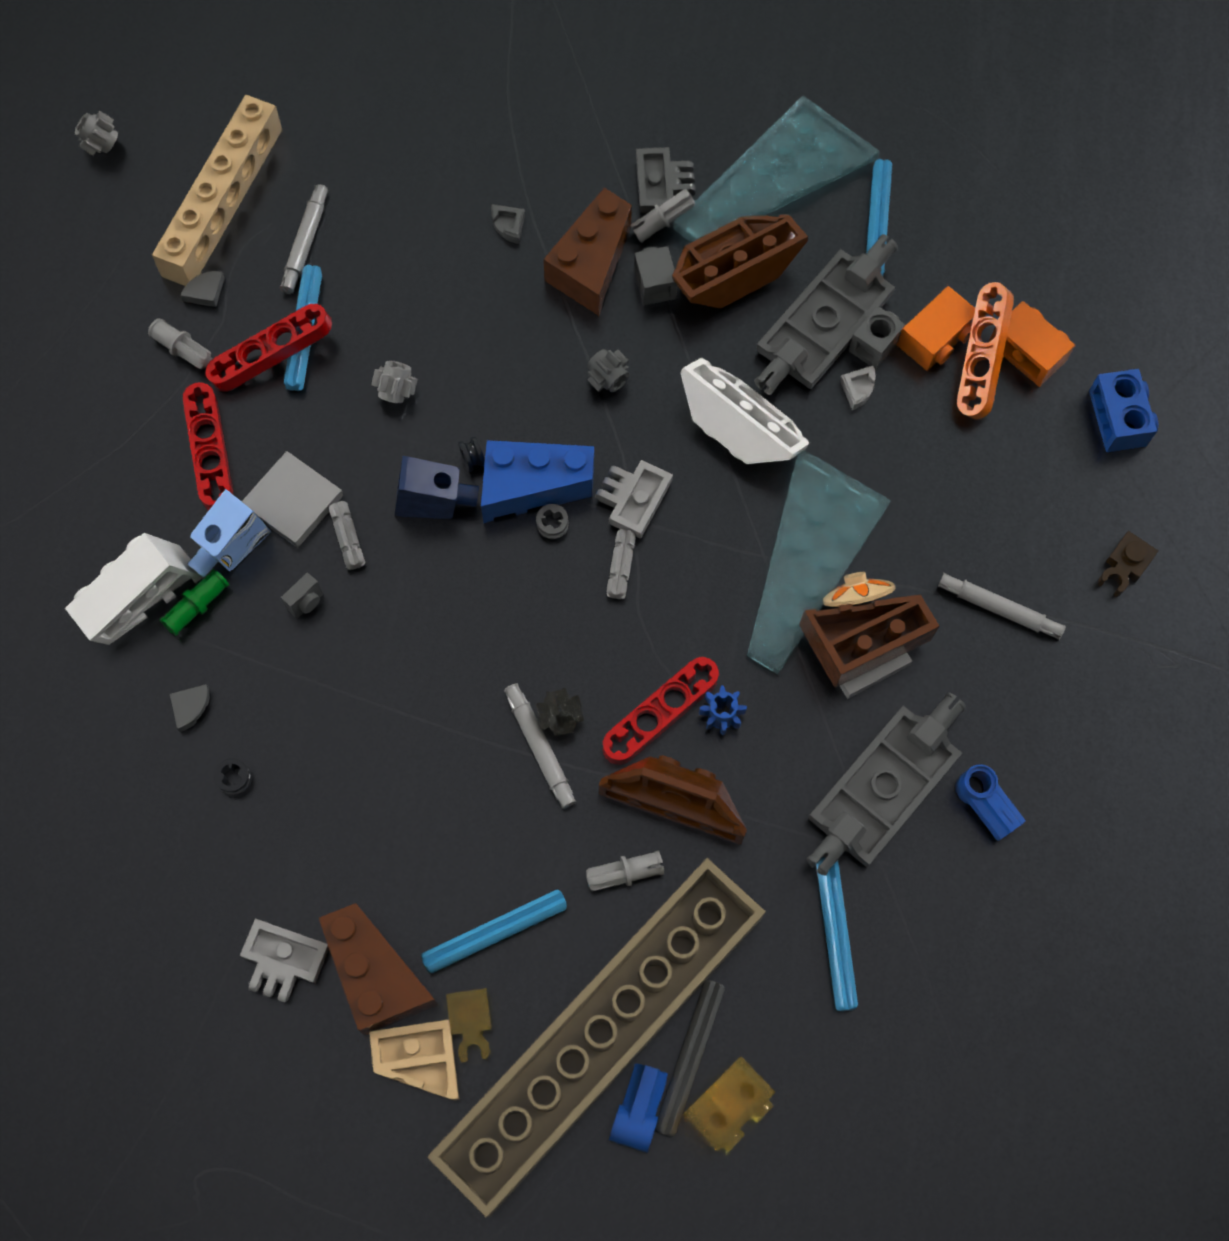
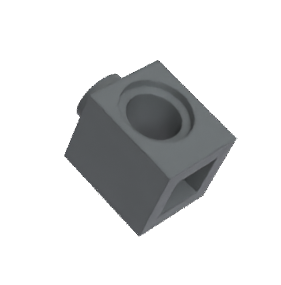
[634,246,677,305]
[848,305,905,369]

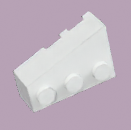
[65,533,203,645]

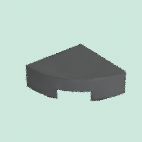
[491,204,525,244]
[180,271,225,307]
[170,684,210,732]

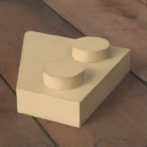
[370,1020,459,1100]

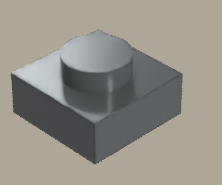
[281,572,323,619]

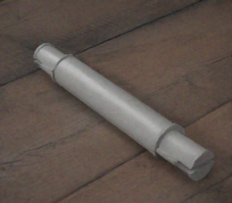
[279,184,329,294]
[938,573,1066,640]
[504,683,577,809]

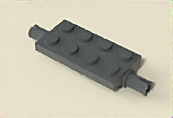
[754,234,898,395]
[806,693,966,876]

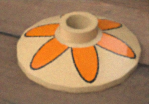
[822,572,896,607]

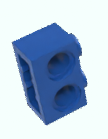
[1089,369,1159,452]

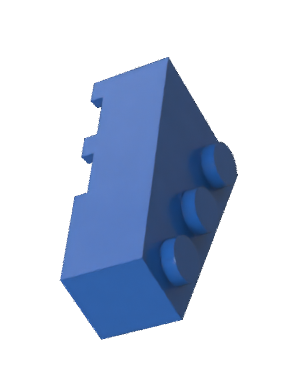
[481,440,594,523]

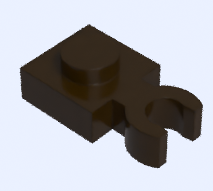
[1098,531,1158,597]

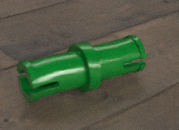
[159,569,229,636]

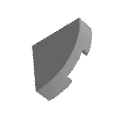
[840,366,876,410]

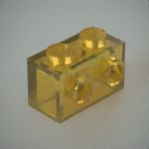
[682,1056,776,1152]

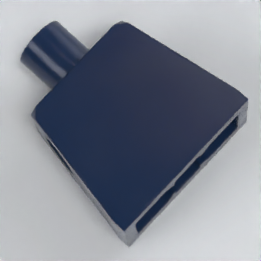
[394,456,479,519]

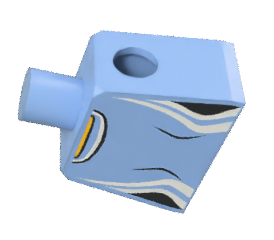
[187,489,271,578]

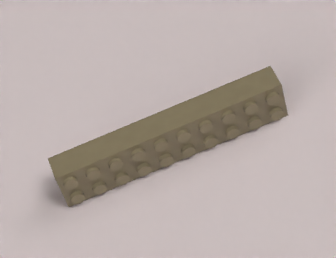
[427,858,766,1218]

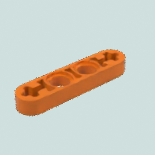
[957,282,1014,419]

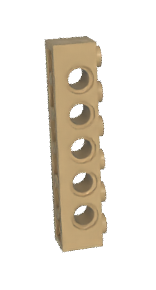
[152,95,282,286]

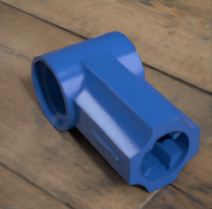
[955,765,1026,841]
[609,1063,668,1153]

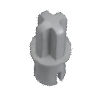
[630,190,695,243]
[148,318,212,369]
[586,850,664,891]

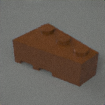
[543,188,632,316]
[799,594,940,688]
[319,903,438,1036]

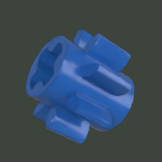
[699,685,747,735]

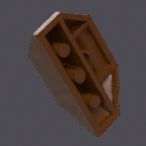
[672,214,808,309]
[599,756,747,845]

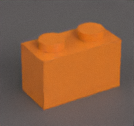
[897,286,975,371]
[989,301,1075,387]

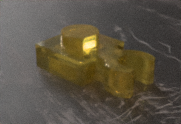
[446,988,492,1062]

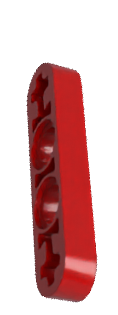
[205,304,332,391]
[183,382,234,510]
[602,657,719,765]

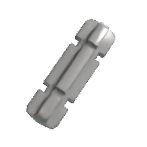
[329,501,365,570]
[606,529,636,599]

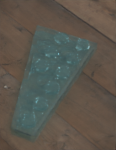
[674,96,880,242]
[747,450,891,675]

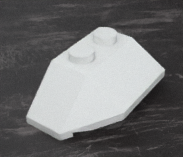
[681,357,809,464]

